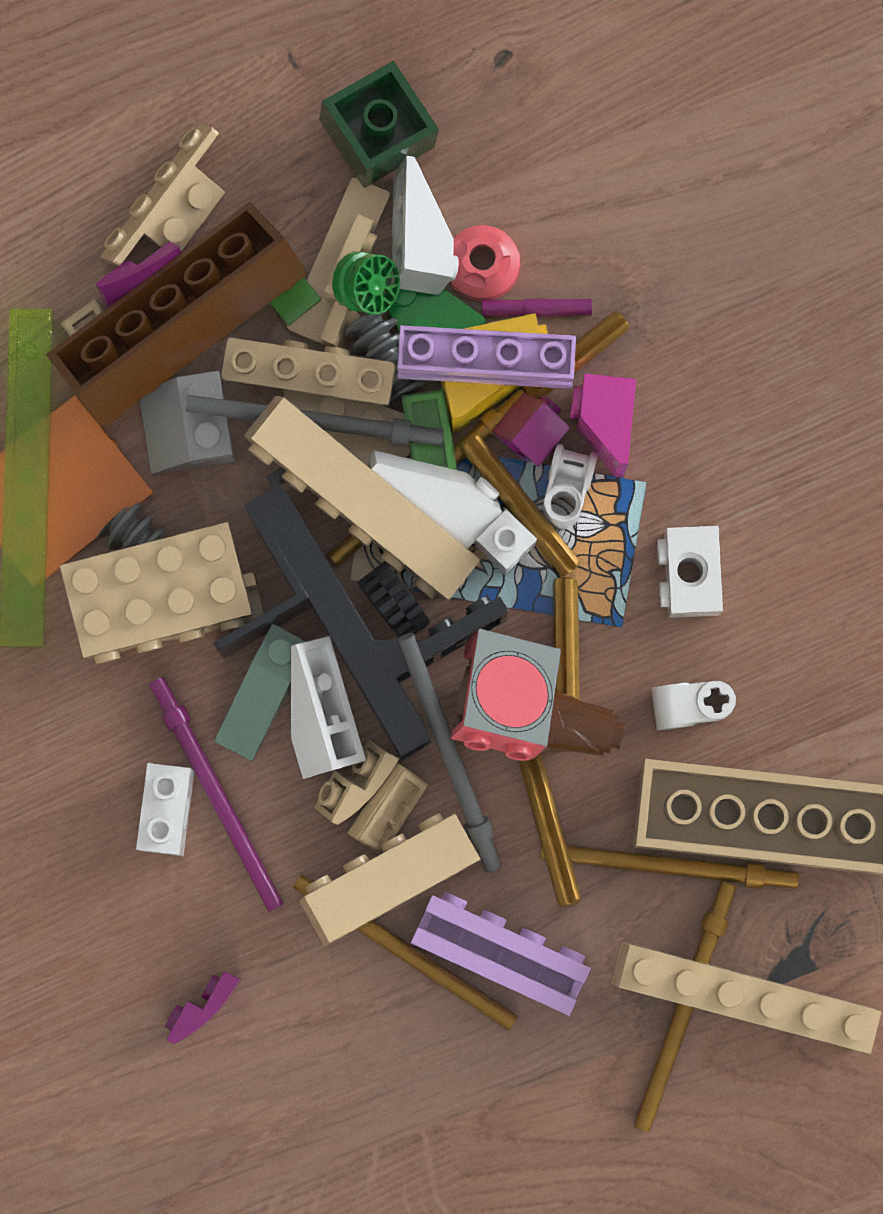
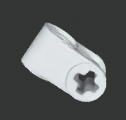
[542,443,598,530]
[651,681,736,731]

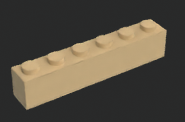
[244,396,480,600]
[611,942,882,1054]

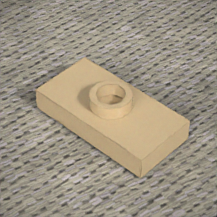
[347,763,429,855]

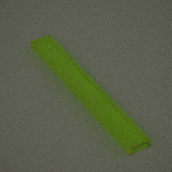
[0,308,54,648]

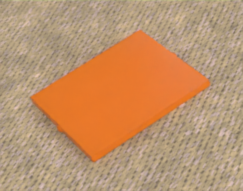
[0,395,154,589]

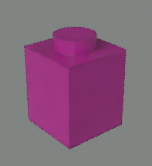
[492,392,570,467]

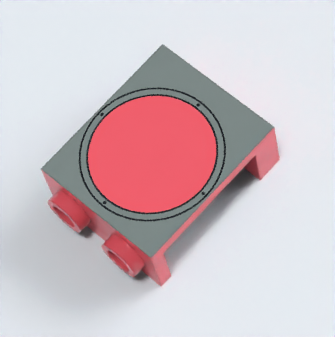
[451,629,561,761]

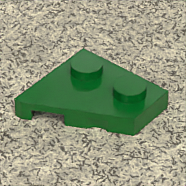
[385,278,486,333]

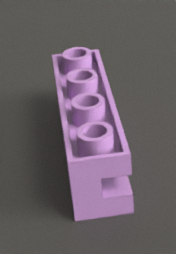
[398,325,576,389]
[411,891,591,1016]

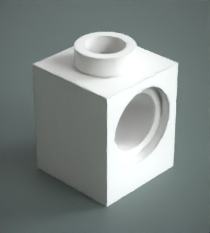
[475,509,537,576]

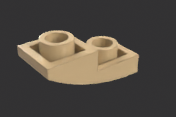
[314,739,399,825]

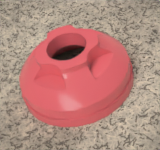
[449,225,520,302]

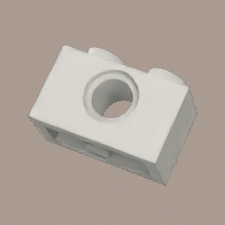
[657,526,723,618]
[136,763,195,856]

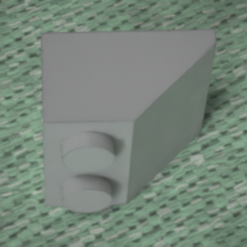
[140,370,236,476]

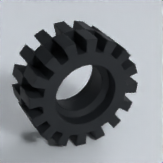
[357,562,431,638]

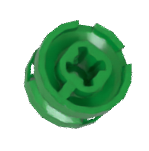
[332,251,400,314]

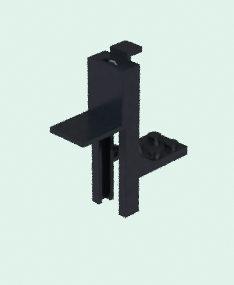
[213,467,509,761]

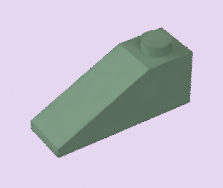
[214,624,306,762]

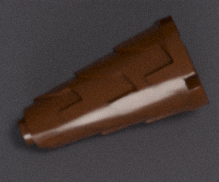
[452,660,625,756]

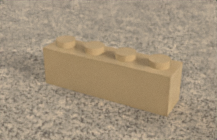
[299,813,480,947]

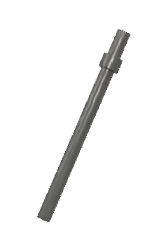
[185,395,444,446]
[397,633,501,872]

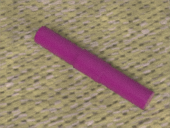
[482,299,592,317]

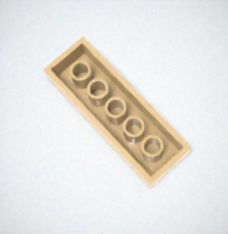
[633,759,883,875]

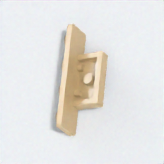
[100,125,225,266]
[287,178,390,345]
[221,338,396,405]

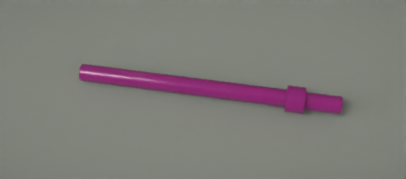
[149,677,284,912]

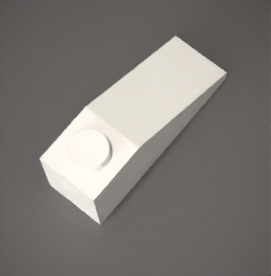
[391,156,459,295]
[369,450,502,549]
[291,636,366,779]

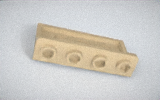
[59,522,253,664]

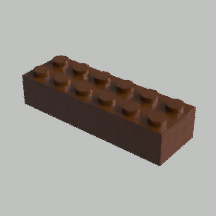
[46,201,308,428]

